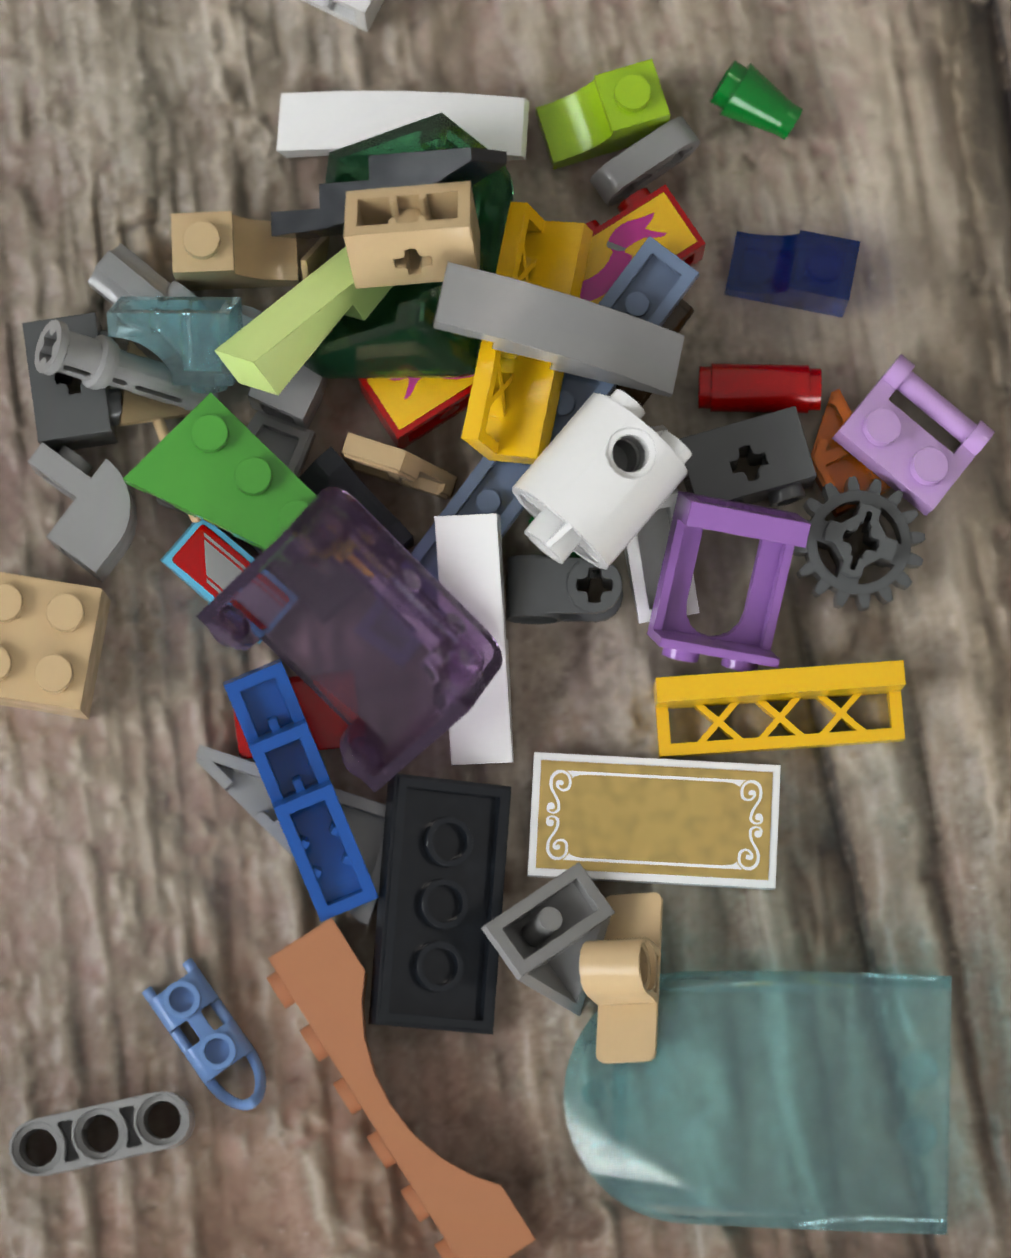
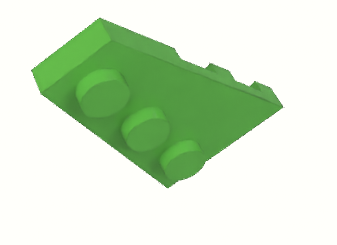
[123,392,343,568]

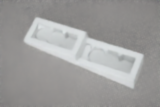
[434,513,514,765]

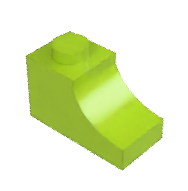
[536,59,670,170]

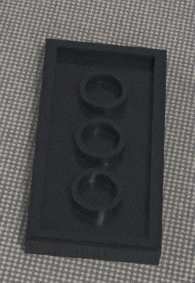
[368,773,511,1035]

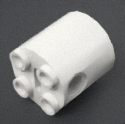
[512,389,692,570]

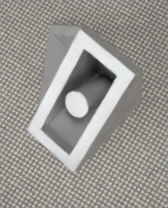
[481,862,615,1017]

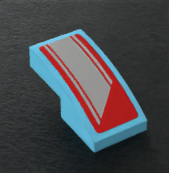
[160,519,299,644]

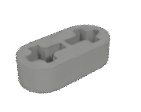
[590,116,701,207]

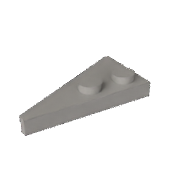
[196,745,386,926]

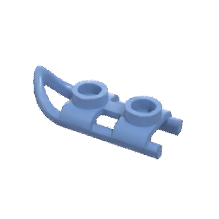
[142,958,266,1111]

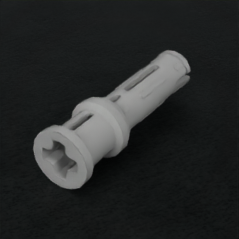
[35,320,219,411]

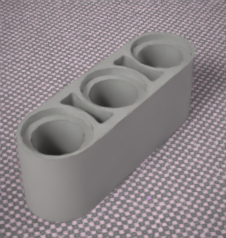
[9,1092,195,1176]

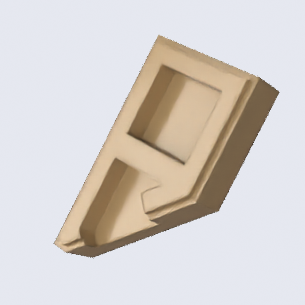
[341,432,457,500]

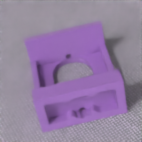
[647,491,811,672]

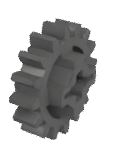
[793,476,925,612]

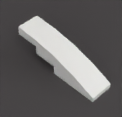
[276,91,529,162]

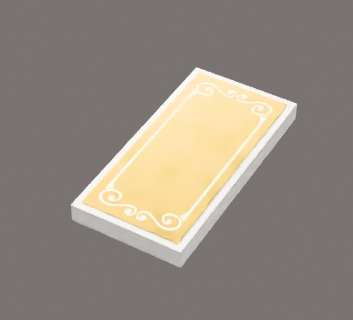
[527,752,781,890]

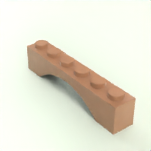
[266,917,536,1258]

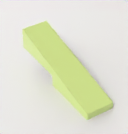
[214,246,393,395]

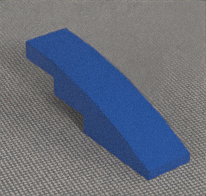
[223,658,379,922]

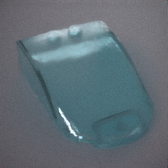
[564,971,952,1235]

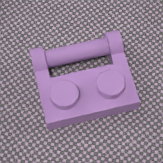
[832,354,995,516]

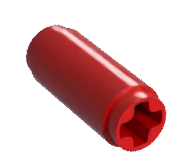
[698,363,822,414]

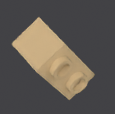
[344,181,480,289]

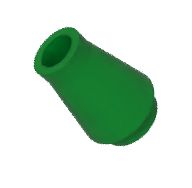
[709,60,803,140]

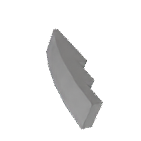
[433,262,685,397]

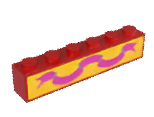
[358,184,706,449]

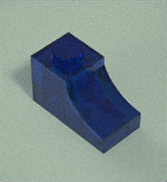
[724,230,860,318]

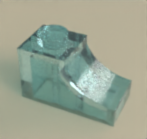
[107,296,243,394]

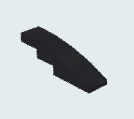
[271,147,507,239]

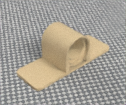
[579,892,663,1064]

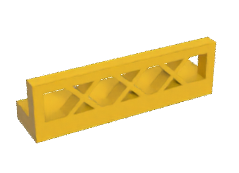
[461,202,593,464]
[653,660,906,759]

